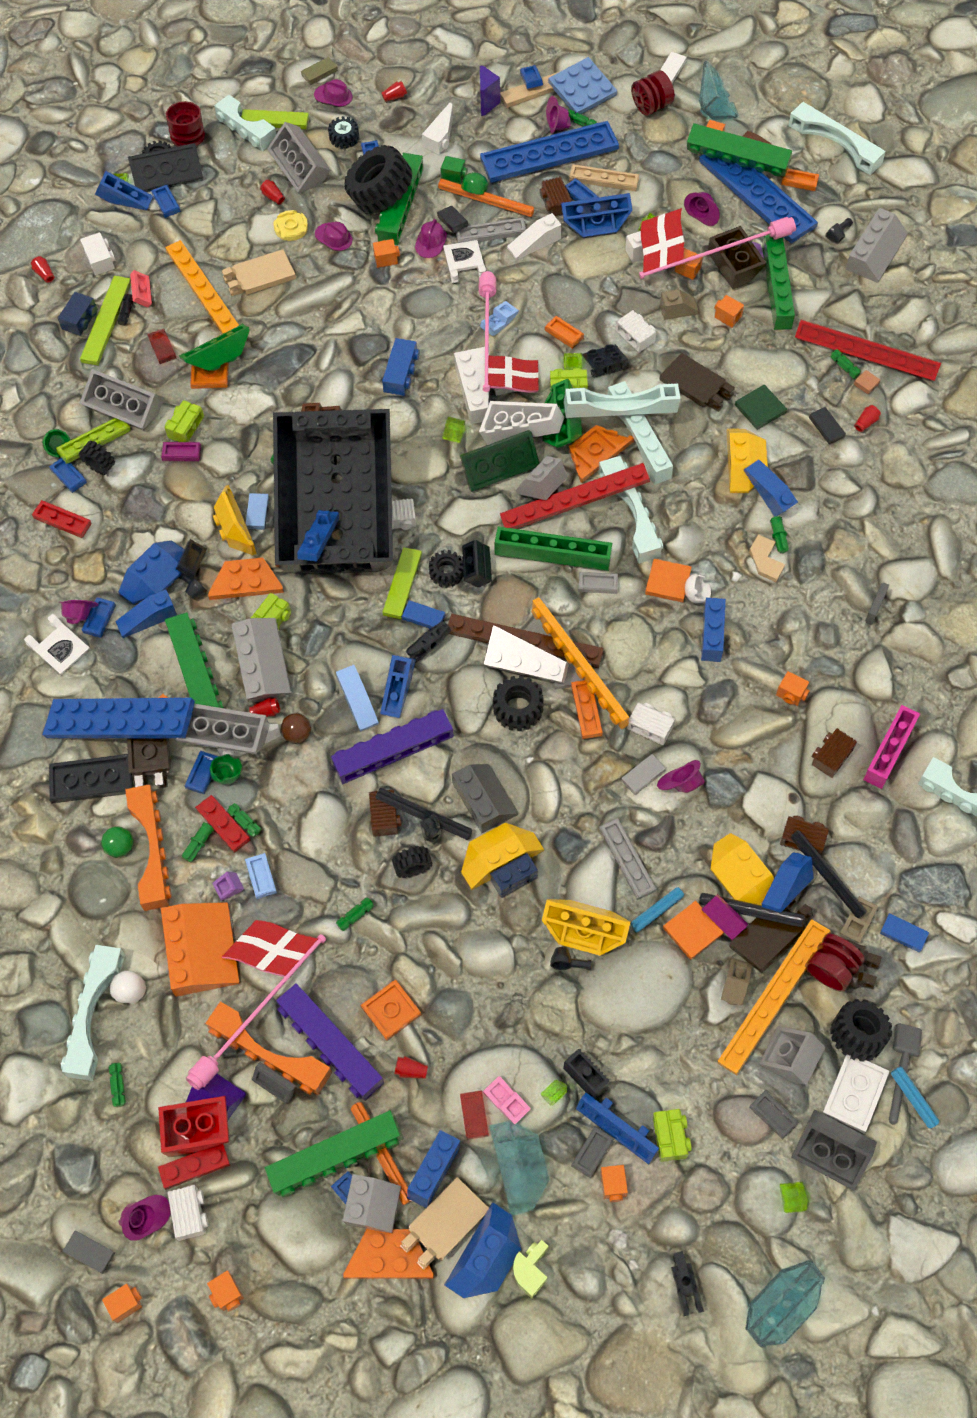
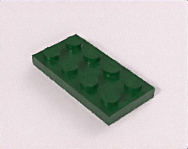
[460,430,540,492]

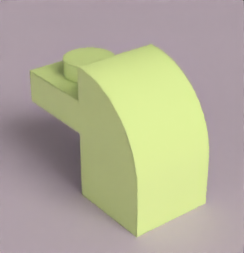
[513,1240,549,1299]

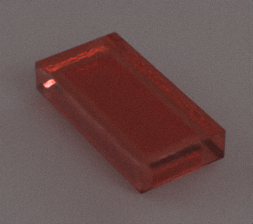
[147,328,177,364]
[460,1090,489,1140]

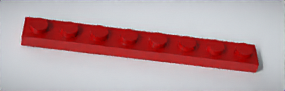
[795,319,941,381]
[500,463,650,529]

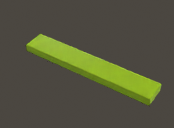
[80,276,131,366]

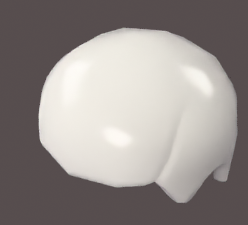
[685,574,711,604]
[110,971,146,1004]

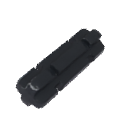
[117,294,133,326]

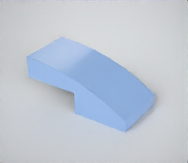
[480,301,519,336]

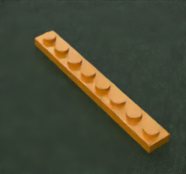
[165,240,239,334]
[531,597,629,730]
[718,919,830,1075]

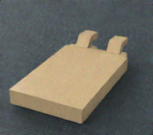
[222,249,296,296]
[400,1177,489,1270]

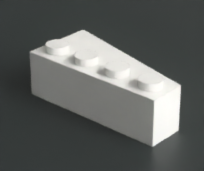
[454,346,490,424]
[479,401,564,445]
[484,625,569,684]

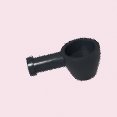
[825,218,853,244]
[178,573,207,600]
[550,947,591,971]

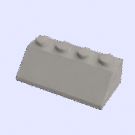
[267,122,331,193]
[846,208,908,283]
[80,369,164,429]
[232,618,292,704]
[175,704,269,754]

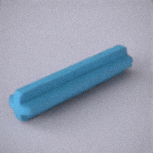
[631,887,684,932]
[891,1067,939,1128]

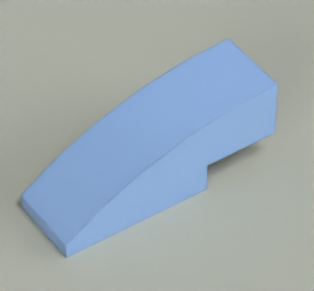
[336,665,379,732]

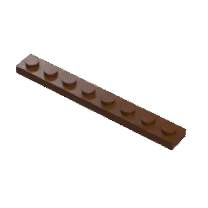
[448,613,604,669]

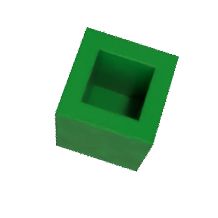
[440,156,468,184]

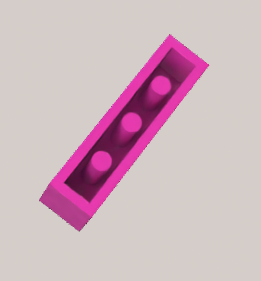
[863,705,920,789]

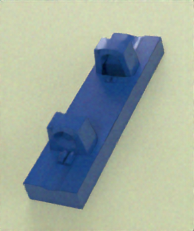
[297,510,339,561]
[576,1093,659,1165]

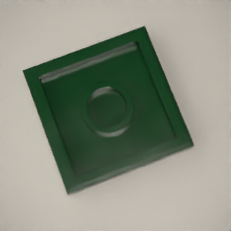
[735,384,787,430]

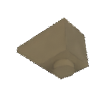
[660,289,699,320]
[721,958,752,1006]

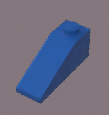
[95,171,153,211]
[744,460,798,517]
[115,590,177,638]
[380,655,416,718]
[762,852,814,913]

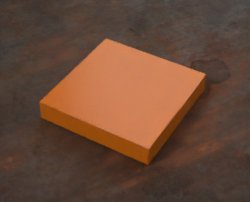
[190,362,229,389]
[645,559,692,602]
[663,900,724,960]
[360,979,422,1041]

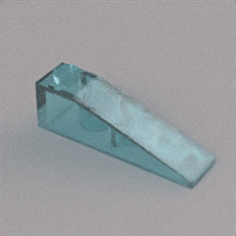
[699,60,739,120]

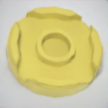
[273,210,308,241]

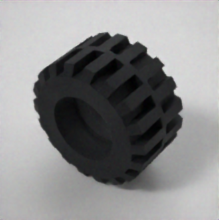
[493,675,544,731]
[830,999,893,1062]

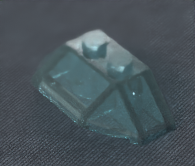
[489,1121,549,1216]
[745,1260,825,1347]

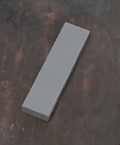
[456,218,526,243]
[599,818,656,900]

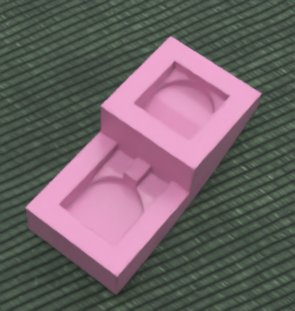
[482,1076,531,1125]

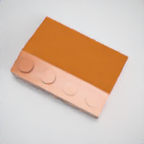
[161,902,240,997]

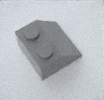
[515,456,567,500]
[759,1026,825,1085]
[343,1174,401,1233]

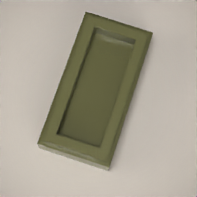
[301,57,338,85]

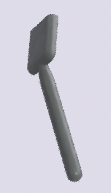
[889,1023,922,1125]

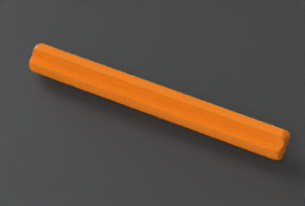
[351,1102,411,1205]

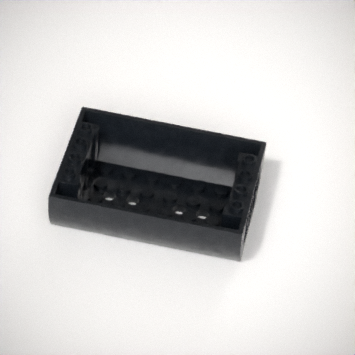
[273,409,393,575]

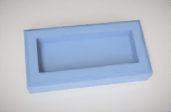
[246,493,269,529]
[245,853,277,899]

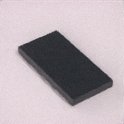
[128,143,203,191]
[49,754,133,804]

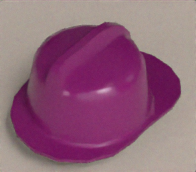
[314,79,353,107]
[546,96,571,134]
[684,192,720,226]
[415,219,447,258]
[315,221,353,251]
[59,600,98,624]
[657,760,705,793]
[118,1194,171,1241]

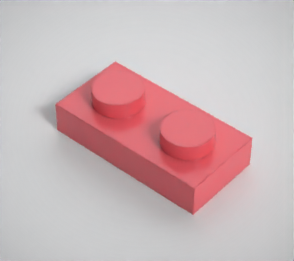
[130,270,152,308]

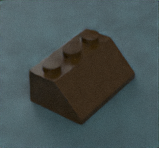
[708,226,766,289]

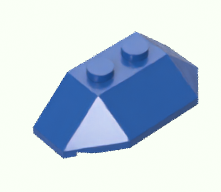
[561,193,633,238]
[118,540,184,604]
[444,1203,521,1298]

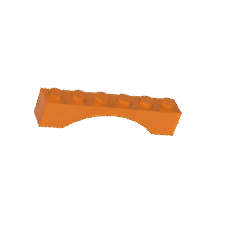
[125,784,172,911]
[205,1001,332,1095]

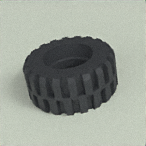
[344,145,412,213]

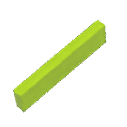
[241,109,309,130]
[56,418,131,464]
[382,547,422,620]

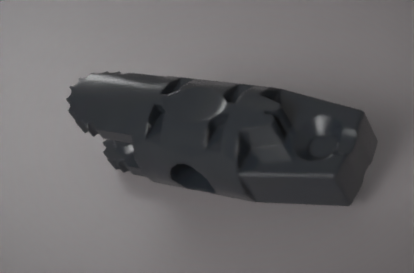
[406,621,451,663]
[420,814,441,845]
[671,1251,704,1316]

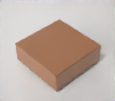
[854,370,880,394]

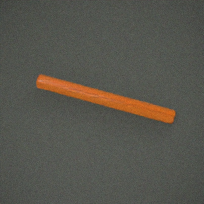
[438,179,534,217]

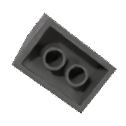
[452,764,518,833]
[791,1109,877,1190]

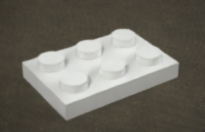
[822,1055,890,1134]

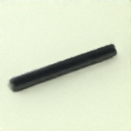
[375,788,473,840]
[791,830,866,918]
[699,893,805,927]

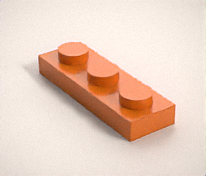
[571,680,603,739]

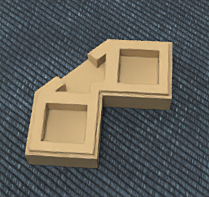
[749,534,785,582]

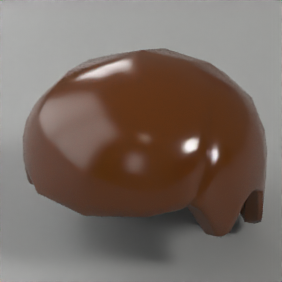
[280,713,311,744]

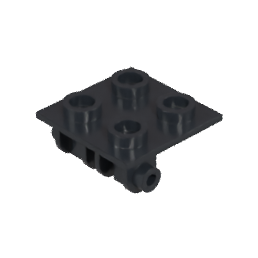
[582,344,628,378]

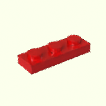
[32,500,92,538]
[195,795,250,853]
[158,1144,231,1190]

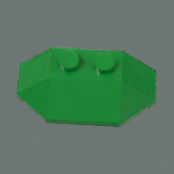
[179,323,250,371]
[543,378,582,448]

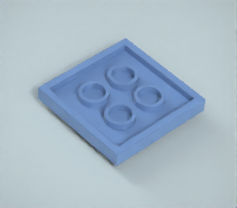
[548,57,617,114]

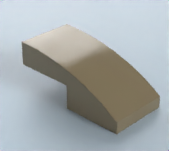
[840,896,878,944]

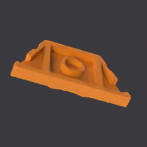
[569,425,634,483]
[208,558,284,600]
[343,1229,434,1279]

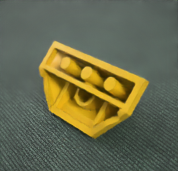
[726,429,768,493]
[213,485,257,555]
[461,822,544,890]
[710,833,774,905]
[542,899,631,956]

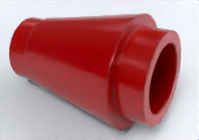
[381,81,407,102]
[260,179,285,205]
[31,256,55,283]
[854,405,881,432]
[249,697,281,717]
[394,1056,428,1079]

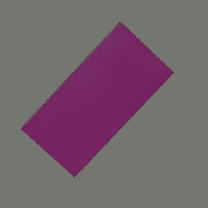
[161,442,201,461]
[701,894,748,940]

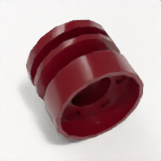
[631,70,675,116]
[166,101,205,147]
[805,933,865,992]

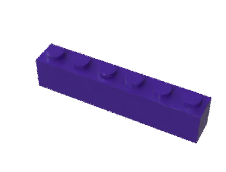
[331,709,454,785]
[276,983,384,1101]

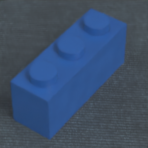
[382,338,420,396]
[701,597,726,662]
[407,1130,460,1208]

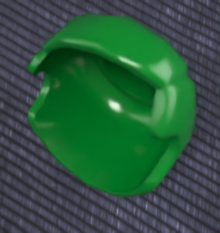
[461,172,488,195]
[42,429,70,458]
[209,754,242,785]
[101,826,134,858]

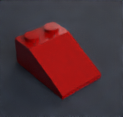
[158,1096,230,1157]

